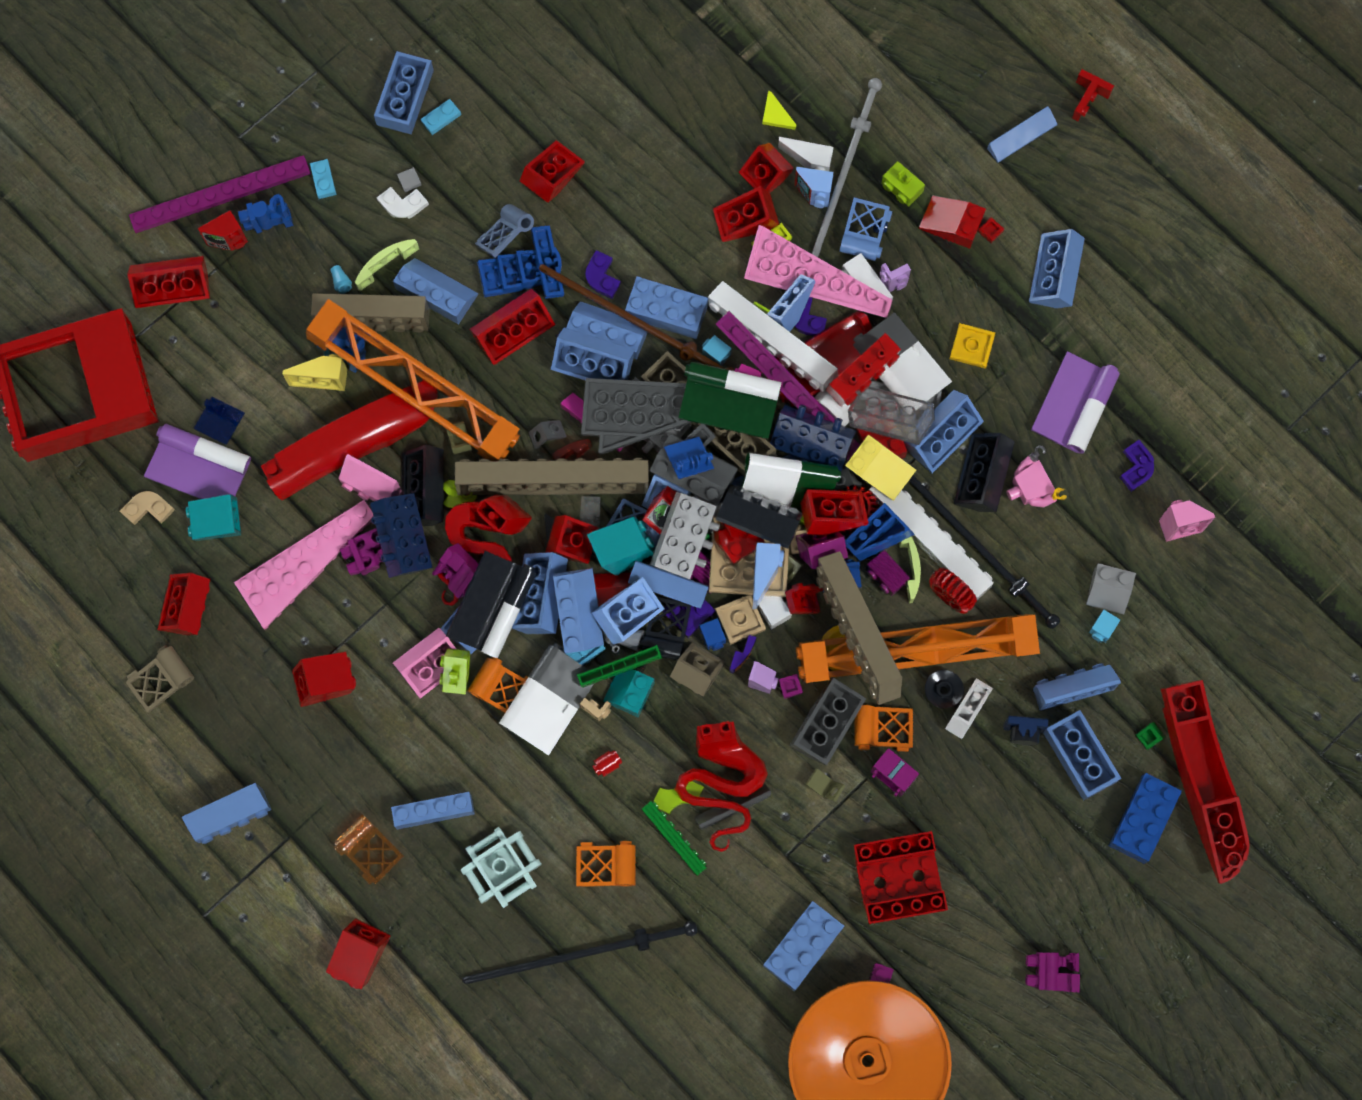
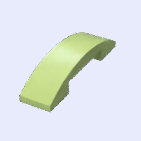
[355,239,419,291]
[899,537,921,603]

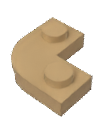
[120,491,174,525]

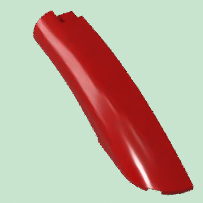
[261,381,438,501]
[1161,680,1249,884]

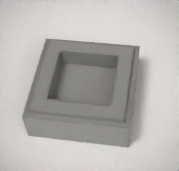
[397,167,421,192]

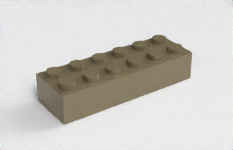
[311,293,430,333]

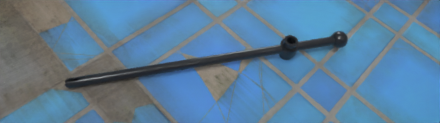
[909,475,1061,629]
[462,921,698,984]

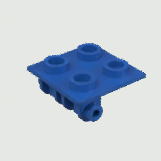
[664,437,714,479]

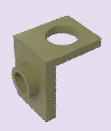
[806,768,845,802]

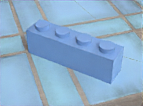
[391,792,475,830]

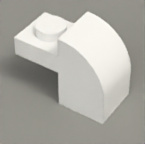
[814,390,856,427]

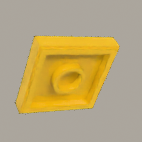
[950,323,995,369]

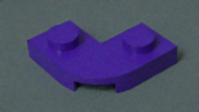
[585,250,621,299]
[794,297,827,336]
[1120,440,1154,492]

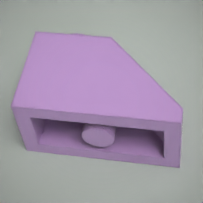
[748,661,779,694]

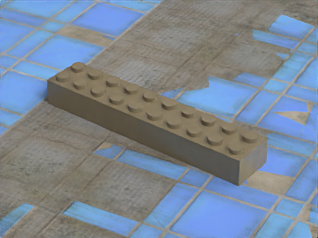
[455,458,648,496]

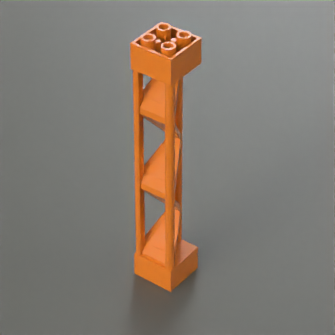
[306,299,520,462]
[796,614,1040,683]

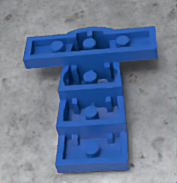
[477,225,564,299]

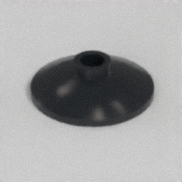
[925,670,964,709]

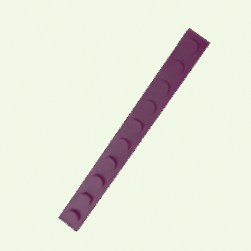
[129,155,311,233]
[715,310,860,460]

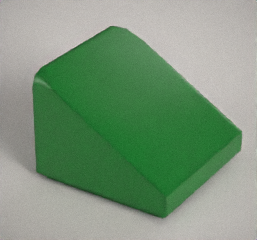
[1135,722,1166,750]

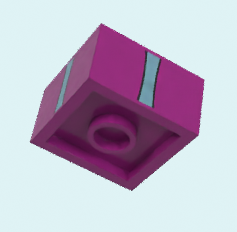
[871,748,919,797]

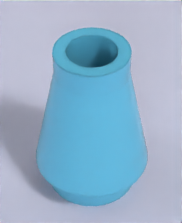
[330,265,352,294]

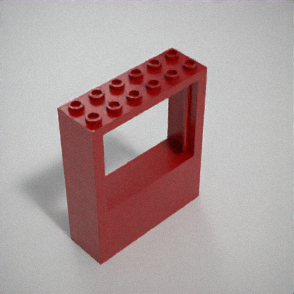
[0,308,159,462]

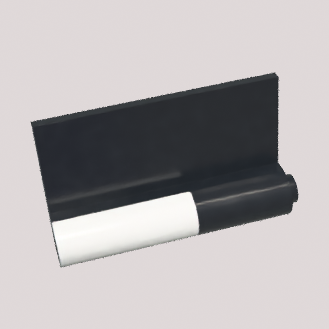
[446,551,537,658]

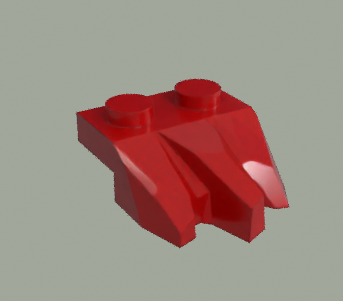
[714,522,766,565]

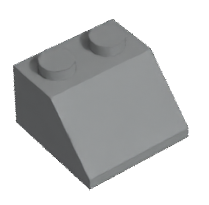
[1086,563,1136,615]

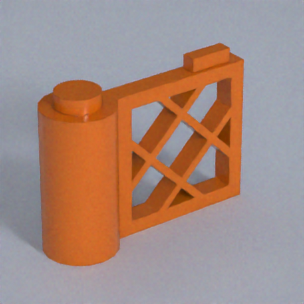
[467,657,528,713]
[854,705,913,752]
[576,841,636,887]

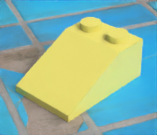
[282,354,348,391]
[845,435,917,501]

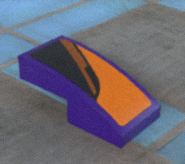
[730,635,756,674]

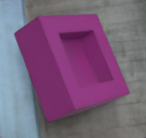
[778,674,803,699]

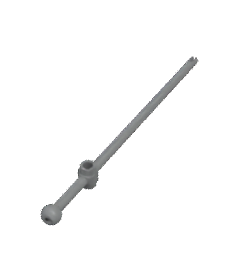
[812,78,882,257]

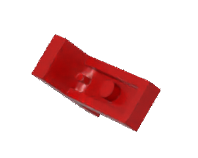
[1072,69,1114,121]

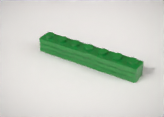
[577,645,662,688]
[641,801,707,876]

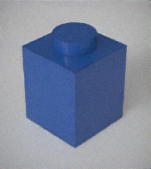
[700,618,726,651]

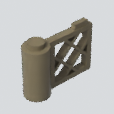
[126,646,194,713]

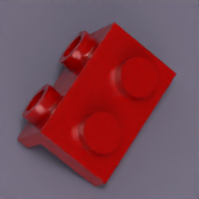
[785,583,823,614]

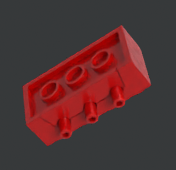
[826,333,901,407]

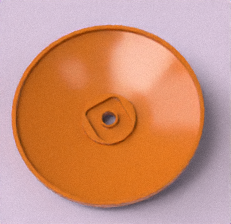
[788,980,952,1100]

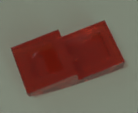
[552,439,592,461]

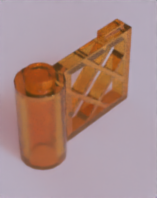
[334,814,404,884]

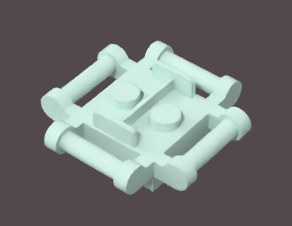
[460,827,542,908]

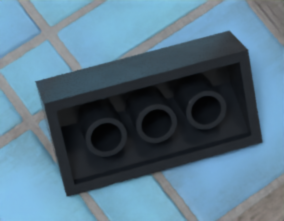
[953,433,1015,512]
[402,445,444,526]
[716,485,803,549]

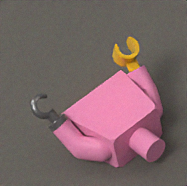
[1006,446,1067,507]

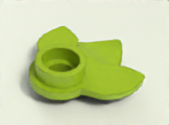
[443,480,477,508]

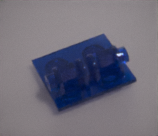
[193,397,245,445]

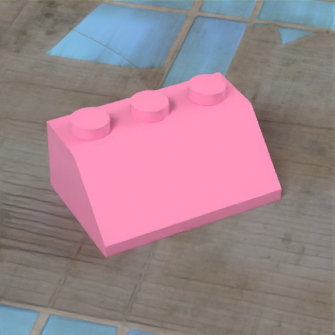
[339,454,402,502]
[1159,500,1215,542]
[393,628,457,698]

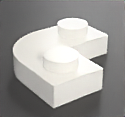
[377,187,429,219]

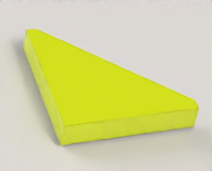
[762,91,796,130]

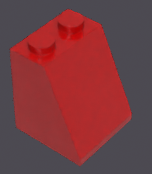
[292,652,356,707]
[326,918,391,990]

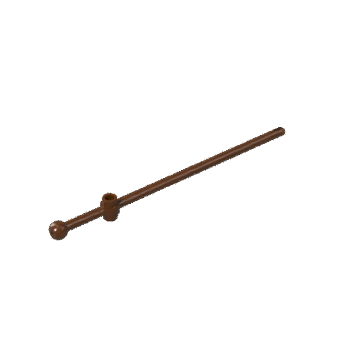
[539,264,735,371]

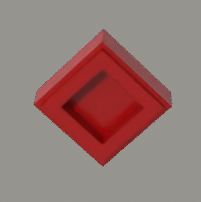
[978,217,1004,243]

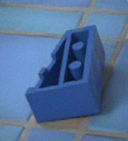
[845,503,915,561]

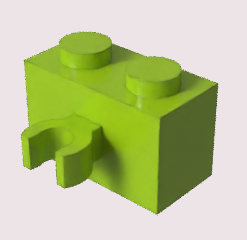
[881,161,925,207]
[439,649,470,694]

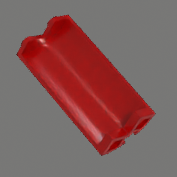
[765,310,873,407]

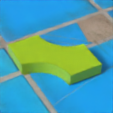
[653,781,704,815]

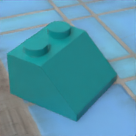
[603,670,655,717]

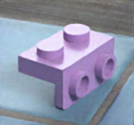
[879,263,911,292]

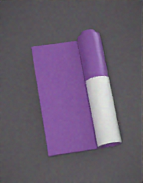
[1031,351,1120,454]
[144,424,251,499]

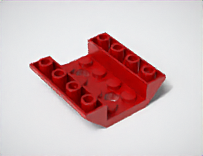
[854,831,948,924]

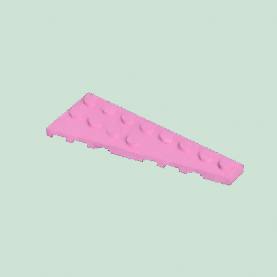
[744,225,893,318]
[234,500,374,630]

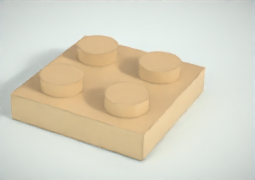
[715,595,766,645]

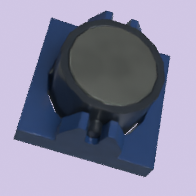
[1003,716,1048,746]

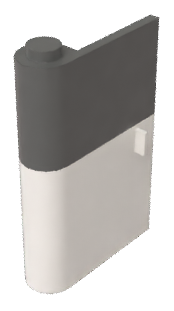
[853,312,952,415]
[499,643,594,755]

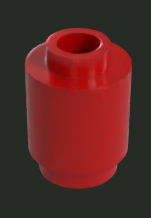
[592,750,622,777]

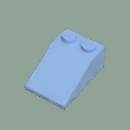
[752,543,784,609]
[592,577,664,645]

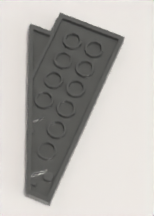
[581,378,692,454]

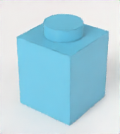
[702,335,732,366]
[1089,610,1120,643]

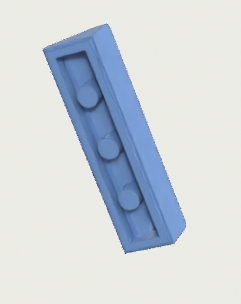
[987,106,1057,163]
[628,561,709,608]

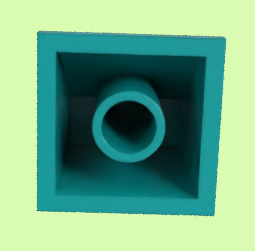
[186,494,241,541]
[587,517,655,576]

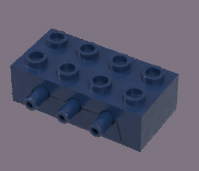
[770,405,856,471]
[370,493,433,578]

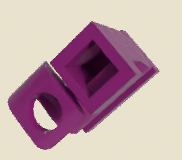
[340,528,383,576]
[432,543,479,599]
[1025,952,1080,993]

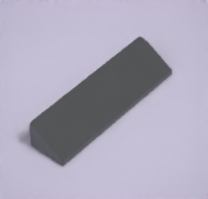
[695,784,771,830]

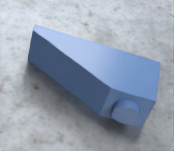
[767,274,815,332]

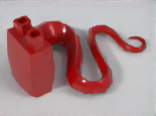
[437,495,532,606]
[675,721,768,852]

